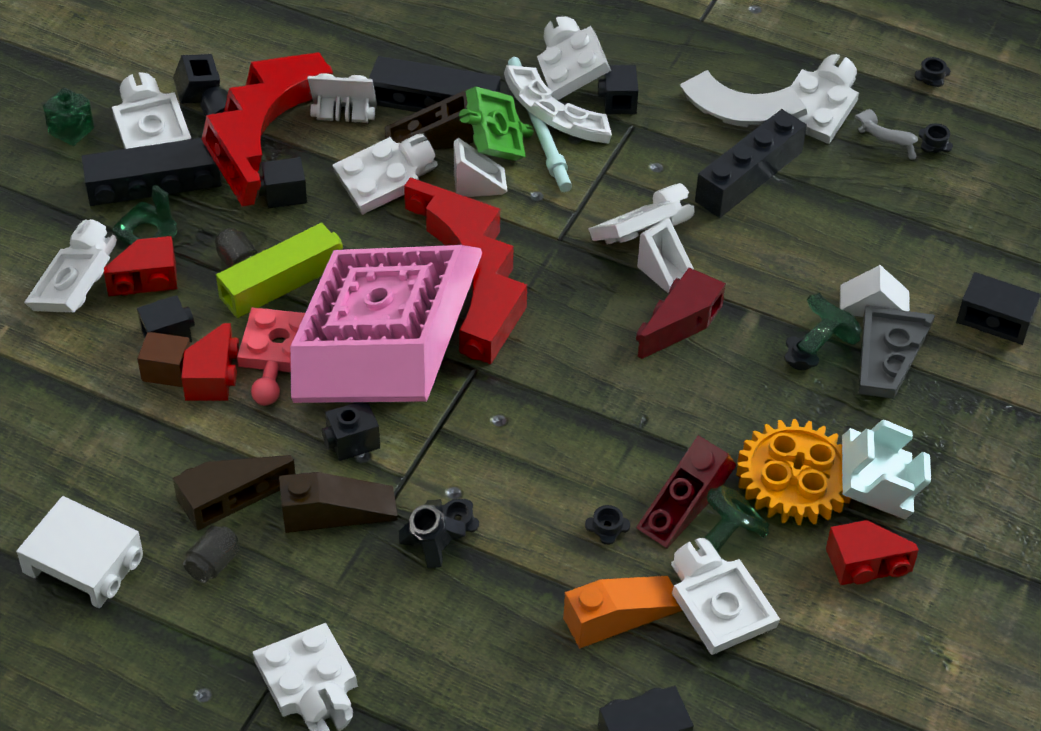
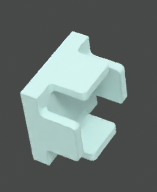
[842,420,931,520]

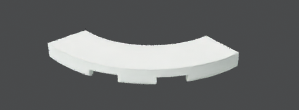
[504,65,612,144]
[680,70,808,127]

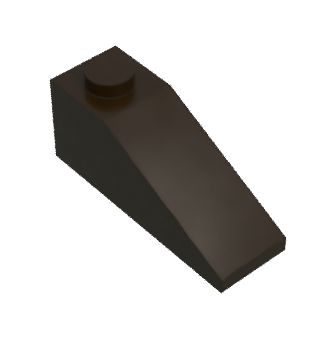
[385,89,474,149]
[173,455,296,531]
[279,472,398,533]

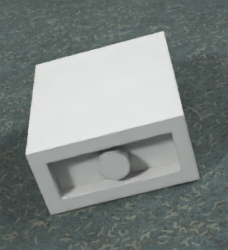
[16,496,143,608]

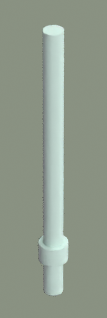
[508,57,572,192]

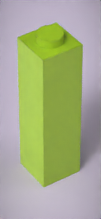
[216,222,343,318]

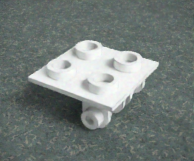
[307,73,377,123]

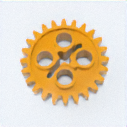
[736,419,851,525]

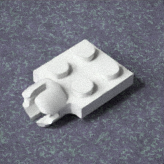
[537,16,611,101]
[792,54,859,144]
[112,72,191,149]
[333,134,438,215]
[588,183,694,244]
[24,219,117,313]
[671,538,780,655]
[253,623,358,731]

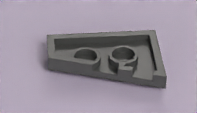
[858,306,935,399]

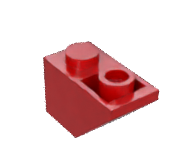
[104,236,178,296]
[181,323,239,401]
[826,520,919,586]

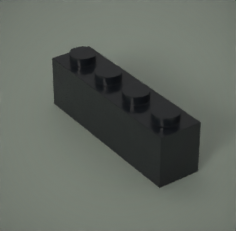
[369,56,501,112]
[695,109,807,218]
[81,138,222,206]

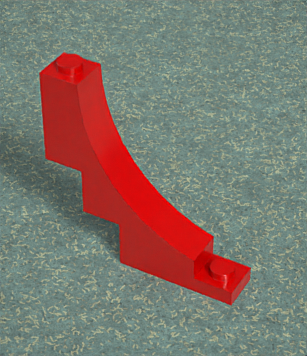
[201,52,333,207]
[404,177,527,364]

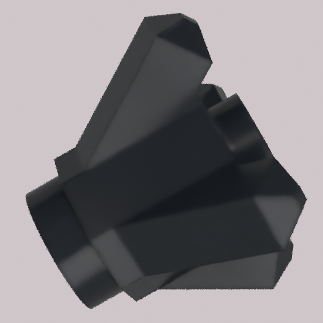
[399,499,466,568]

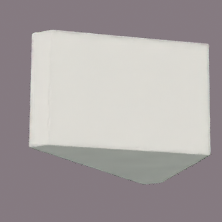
[454,138,507,197]
[637,218,694,294]
[840,265,910,317]

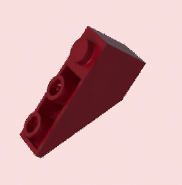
[636,268,726,359]
[636,435,736,548]

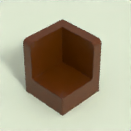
[137,332,190,387]

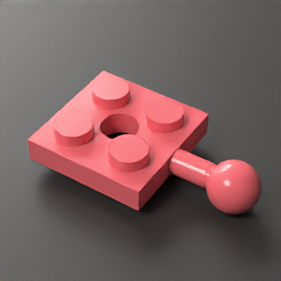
[237,307,305,406]

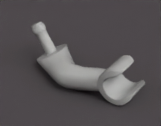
[855,109,918,160]

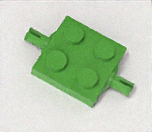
[459,86,534,161]

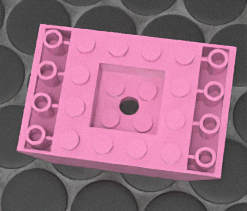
[290,245,482,403]

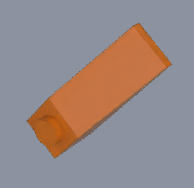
[563,576,682,649]

